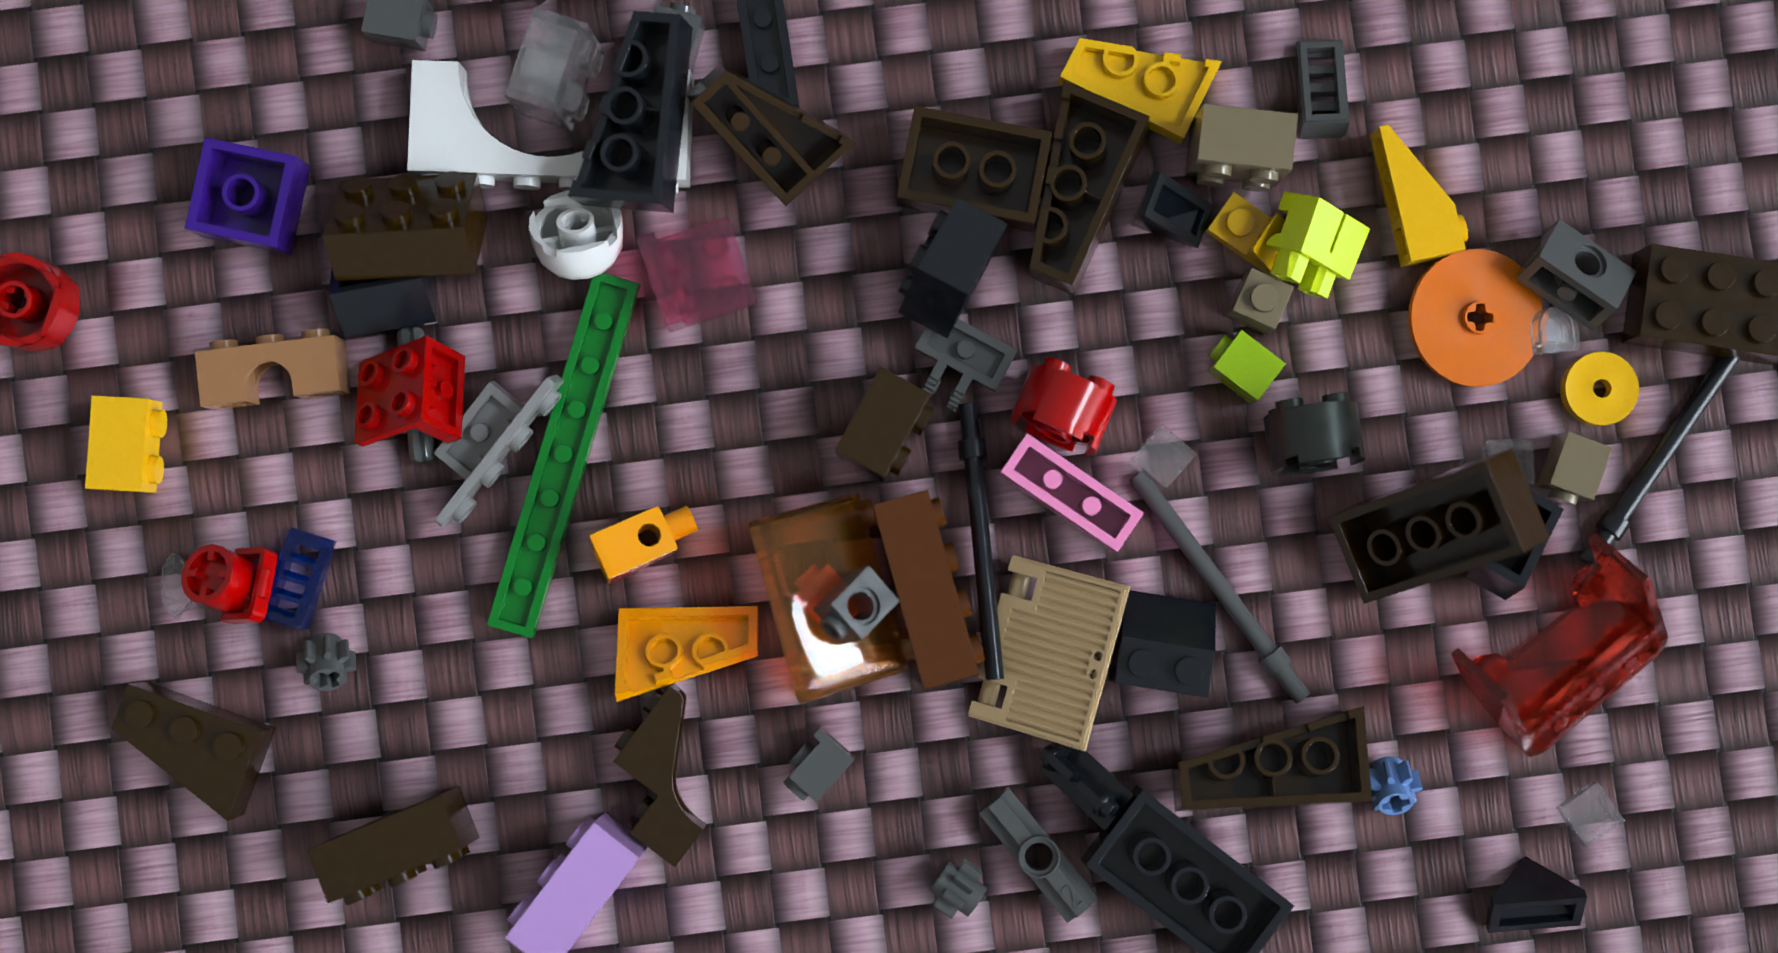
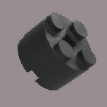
[1263,392,1366,475]

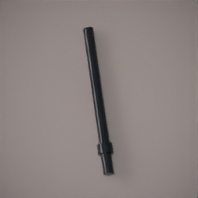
[1579,357,1740,568]
[958,403,1004,681]

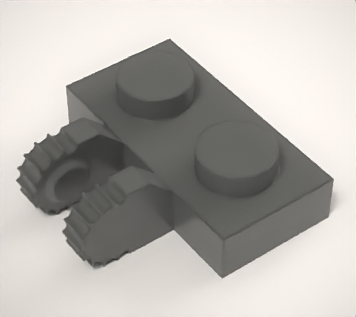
[914,319,1018,412]

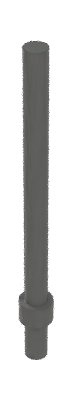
[1129,470,1310,704]

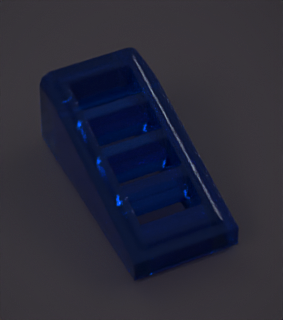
[265,527,337,630]

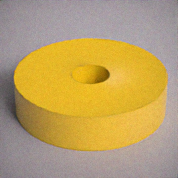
[1560,352,1639,426]

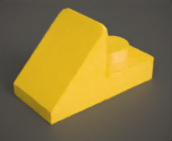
[1205,192,1285,281]

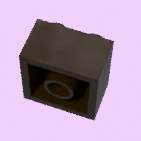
[835,366,934,481]

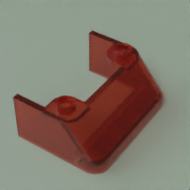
[1451,533,1668,757]

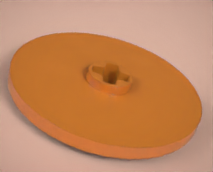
[1408,249,1544,387]

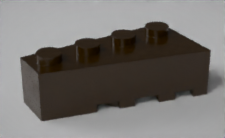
[1030,81,1150,296]
[1172,706,1372,812]

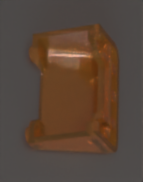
[749,492,915,704]

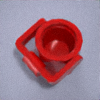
[181,544,278,624]

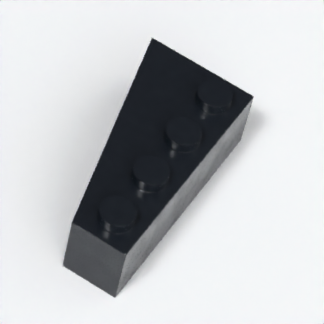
[568,11,693,213]

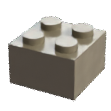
[1185,103,1298,192]

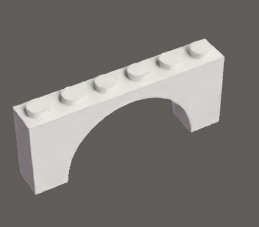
[407,60,694,194]

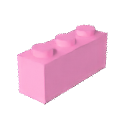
[998,433,1144,552]

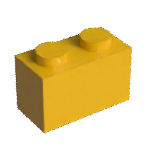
[85,395,167,493]

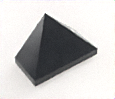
[1131,171,1214,248]
[1486,856,1587,933]

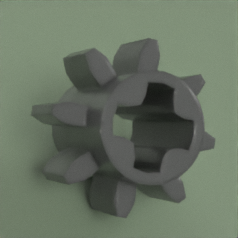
[296,633,357,691]
[929,858,987,919]

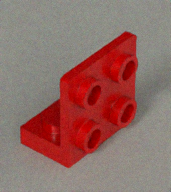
[354,336,465,447]

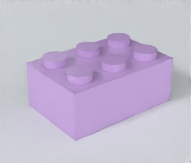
[505,812,648,953]

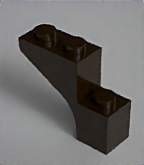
[613,684,707,867]

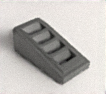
[1296,39,1350,139]

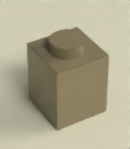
[1225,268,1294,335]
[1536,431,1613,506]

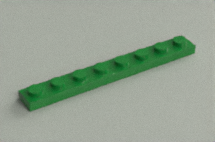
[487,273,641,638]

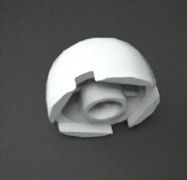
[529,190,623,280]

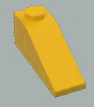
[1369,124,1468,268]

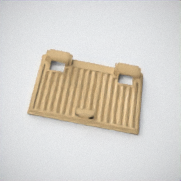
[968,555,1130,751]

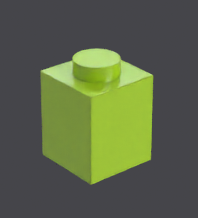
[1207,330,1286,404]

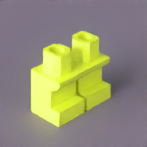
[1266,191,1370,299]

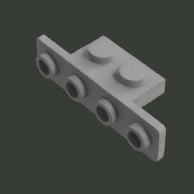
[433,375,564,527]

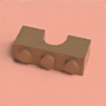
[194,329,351,410]

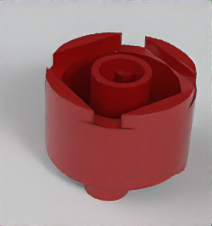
[0,253,80,352]
[1009,357,1117,455]

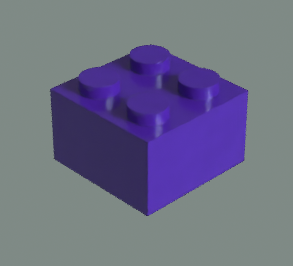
[185,137,311,255]

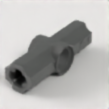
[978,787,1098,923]

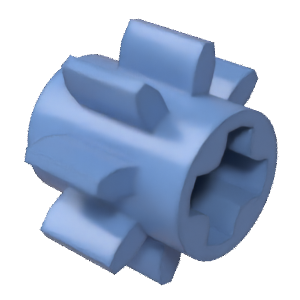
[1369,756,1423,815]

